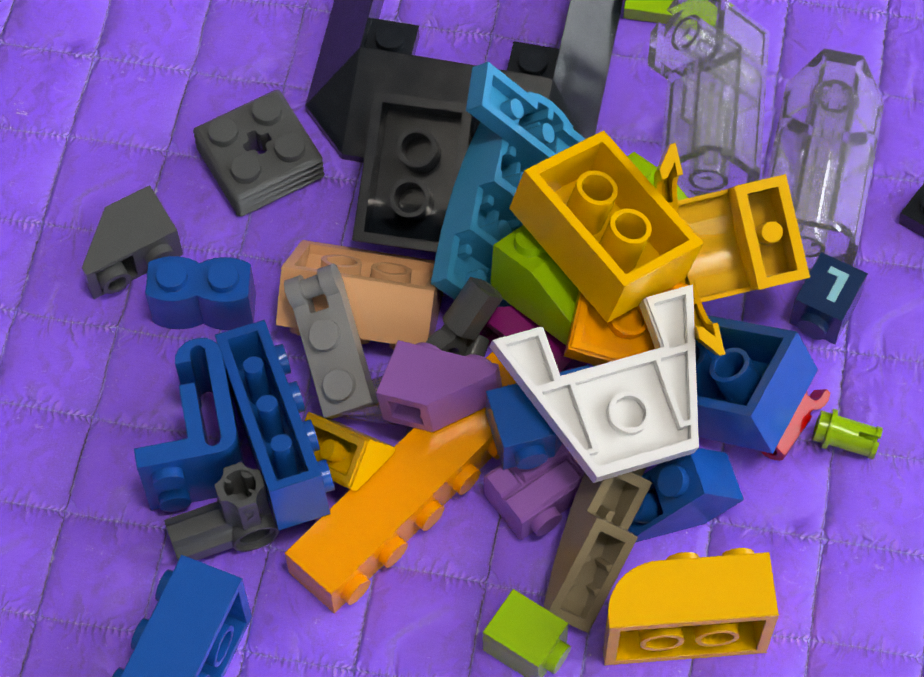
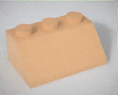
[276,240,443,350]

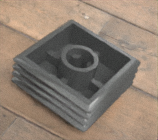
[193,90,324,216]

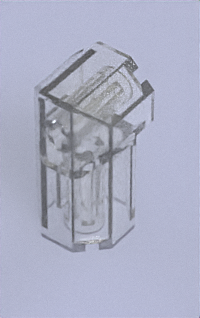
[648,0,770,198]
[767,48,885,273]

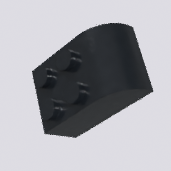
[352,91,477,253]

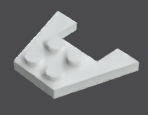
[489,284,699,483]

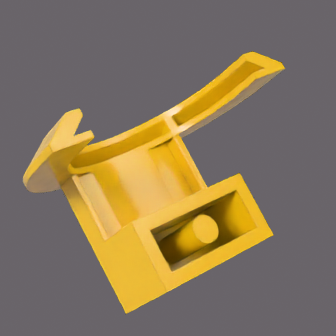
[654,143,810,356]

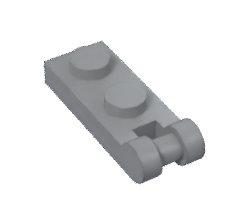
[284,263,378,419]

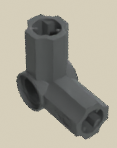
[164,462,279,560]

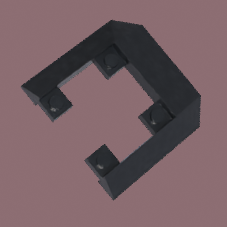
[305,0,623,163]

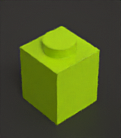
[483,589,571,677]

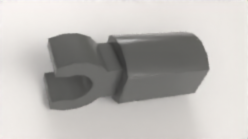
[426,277,503,356]

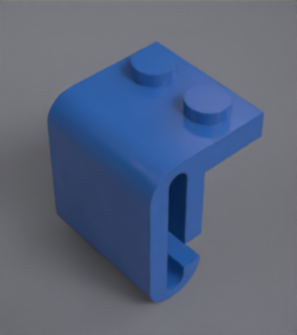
[134,338,244,512]

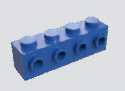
[215,320,335,530]

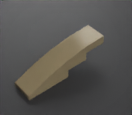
[543,467,652,633]

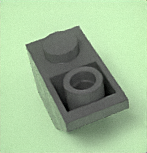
[82,185,183,299]

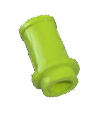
[812,408,883,460]

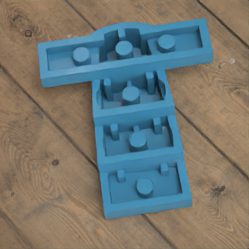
[431,62,585,307]

